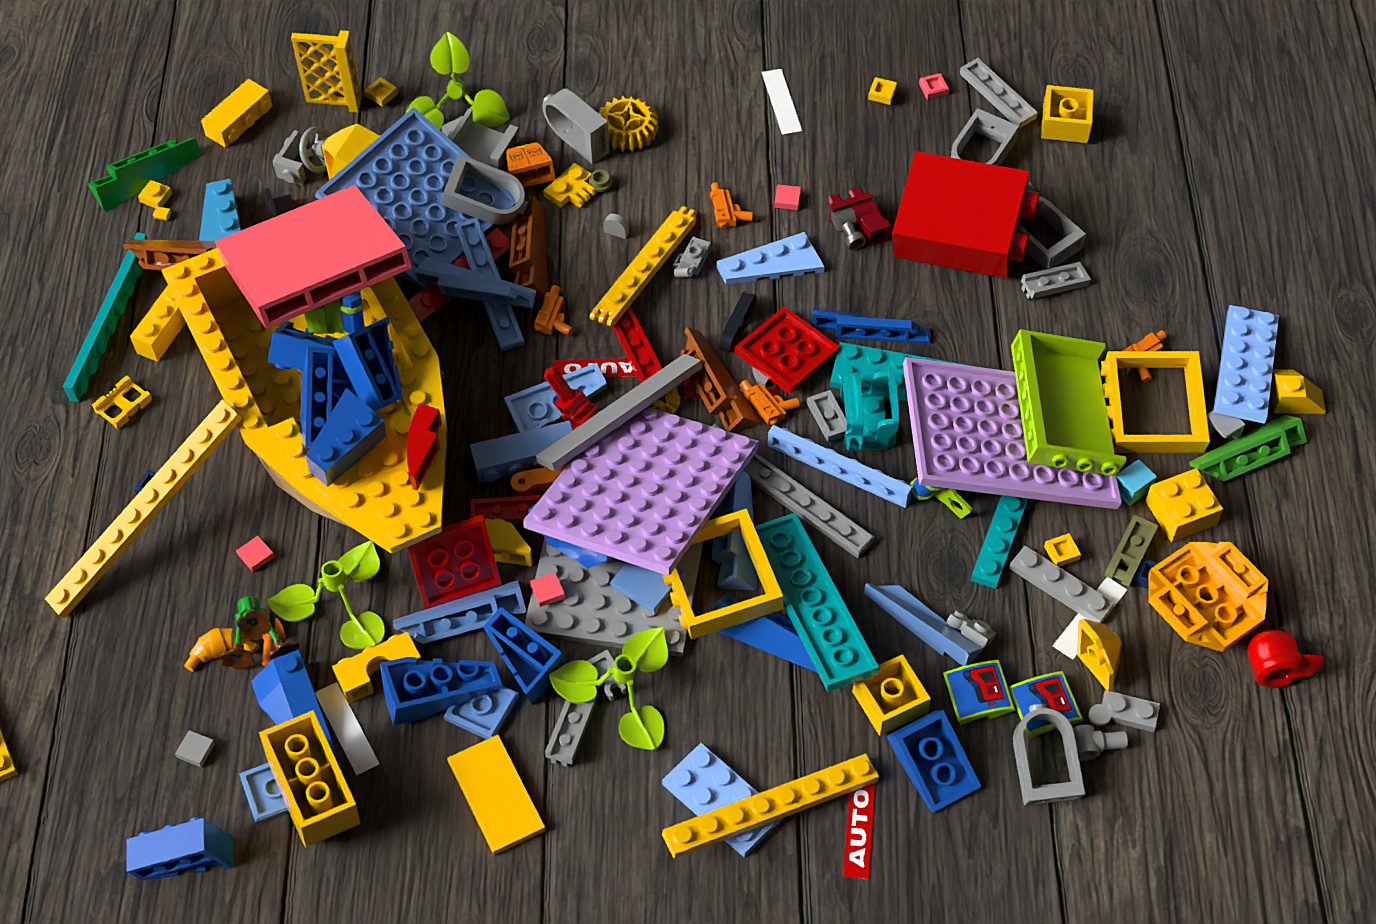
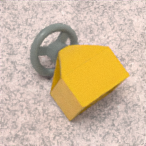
[299,124,380,180]

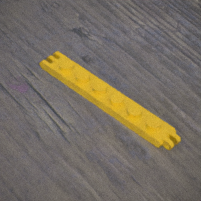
[590,206,697,327]

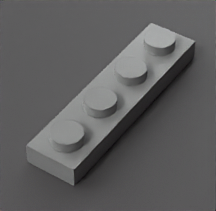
[960,58,1038,129]
[1009,546,1115,623]

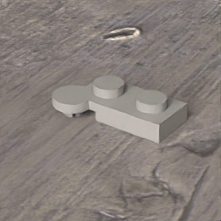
[1089,690,1160,732]

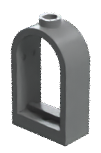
[542,89,610,164]
[951,108,1019,166]
[440,154,528,225]
[1019,196,1086,270]
[1013,704,1085,806]

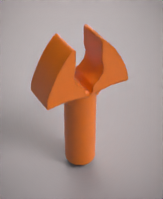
[261,618,286,667]

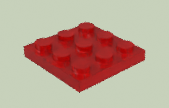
[734,306,840,394]
[407,515,502,609]

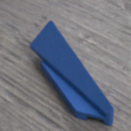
[812,306,931,344]
[713,594,818,673]

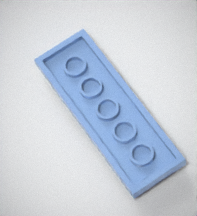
[1213,305,1279,424]

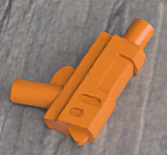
[710,183,753,228]
[534,285,573,336]
[1123,330,1166,382]
[740,380,799,426]

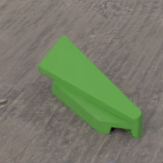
[1189,415,1307,481]

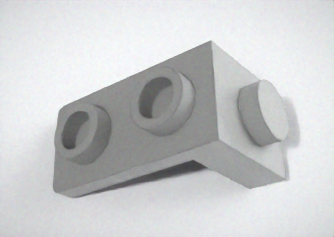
[273,130,306,185]

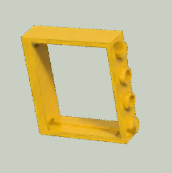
[1101,351,1210,453]
[662,508,784,639]

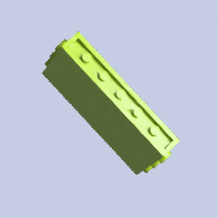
[1011,329,1126,476]

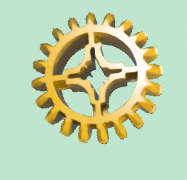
[599,96,658,152]

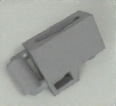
[673,237,711,278]

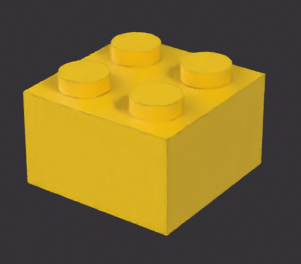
[1041,85,1093,143]
[1145,468,1223,543]
[852,654,931,736]

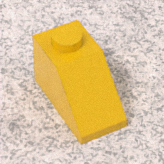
[485,519,533,566]

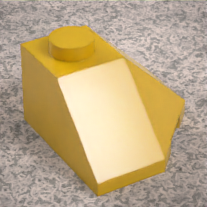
[1270,369,1326,414]
[1077,618,1122,692]

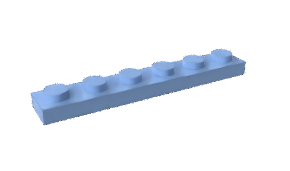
[768,425,912,508]

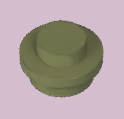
[589,170,612,192]

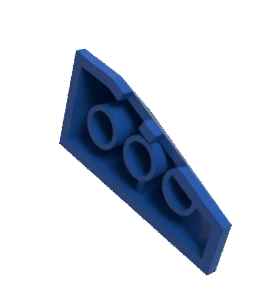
[251,650,337,757]
[380,657,502,726]

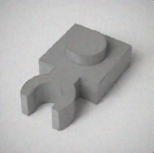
[946,610,997,648]
[587,650,626,701]

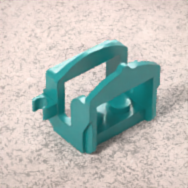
[840,369,899,451]

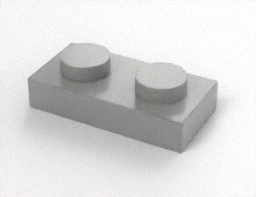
[807,390,846,442]

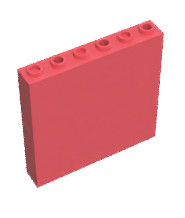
[215,185,412,329]

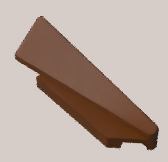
[509,196,548,299]
[123,239,217,270]
[680,327,761,433]

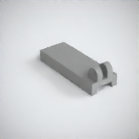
[1021,262,1091,301]
[545,698,595,767]

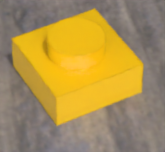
[365,77,398,107]
[868,77,897,105]
[138,180,172,208]
[1044,533,1081,567]

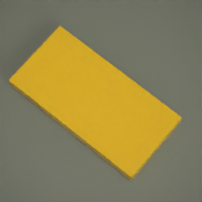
[447,735,546,855]

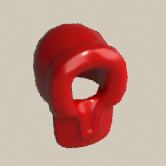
[1247,630,1324,688]

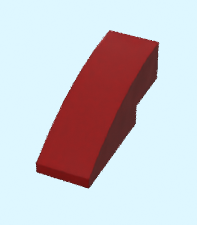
[407,403,442,491]

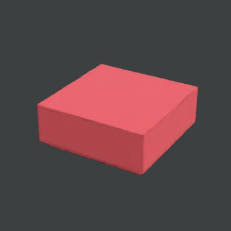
[919,73,949,100]
[774,184,801,210]
[236,536,274,572]
[530,572,565,607]

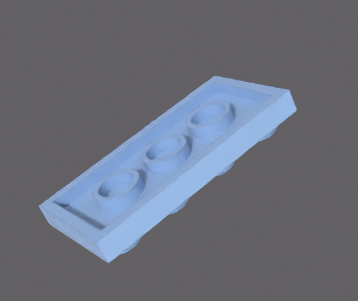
[662,743,783,858]

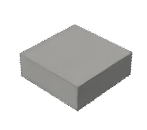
[175,731,215,768]

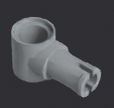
[1073,725,1128,761]

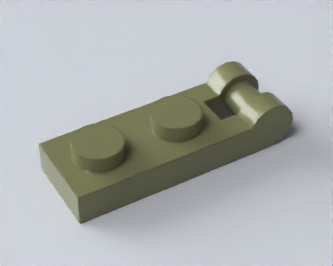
[1104,515,1159,587]

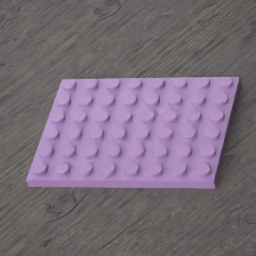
[903,357,1122,509]
[524,407,759,576]

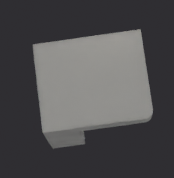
[1206,410,1245,439]

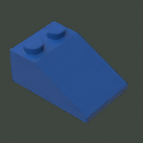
[887,711,982,813]

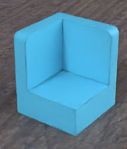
[1116,460,1157,506]

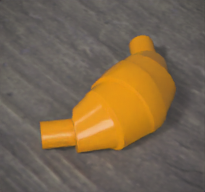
[184,628,259,672]

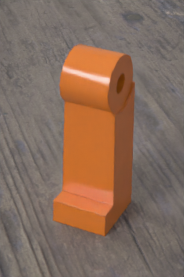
[510,463,569,497]

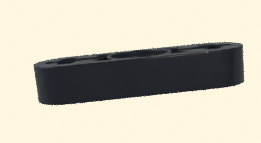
[719,291,757,352]

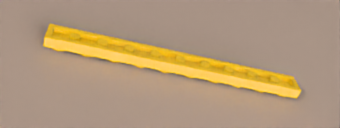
[45,399,243,618]

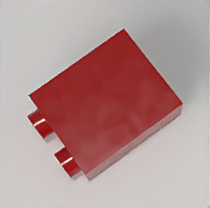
[892,151,1040,278]

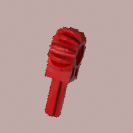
[544,367,599,430]

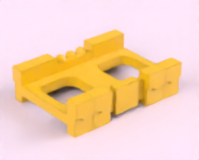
[92,375,152,430]

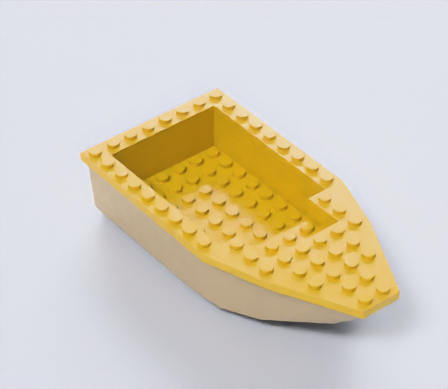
[162,248,447,554]

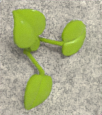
[406,32,510,130]
[266,540,385,649]
[549,627,668,750]

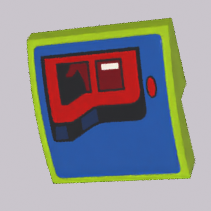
[943,660,1015,725]
[1008,671,1083,738]

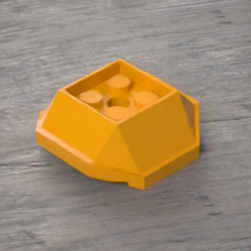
[1149,542,1268,652]

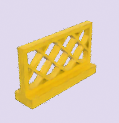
[291,31,363,112]

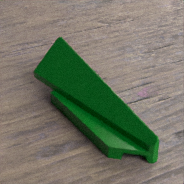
[88,137,201,212]

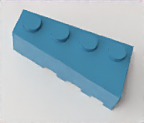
[199,179,242,241]

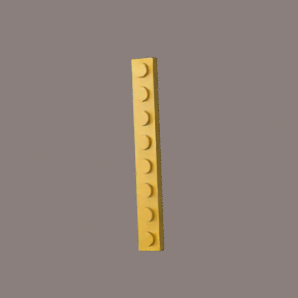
[662,754,879,859]

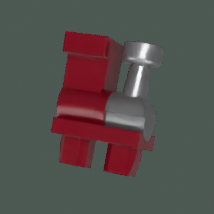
[828,187,890,250]

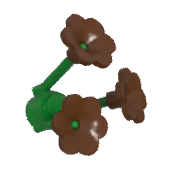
[221,596,300,670]

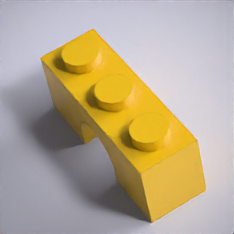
[332,632,422,704]

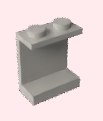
[447,108,519,170]

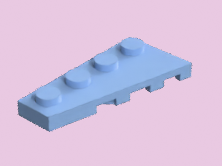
[717,232,824,285]
[504,363,607,433]

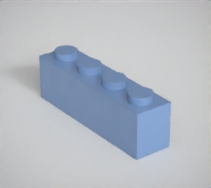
[470,421,572,483]

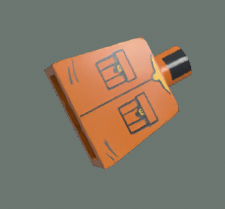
[506,142,555,188]

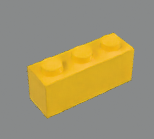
[201,79,273,148]
[130,286,186,362]

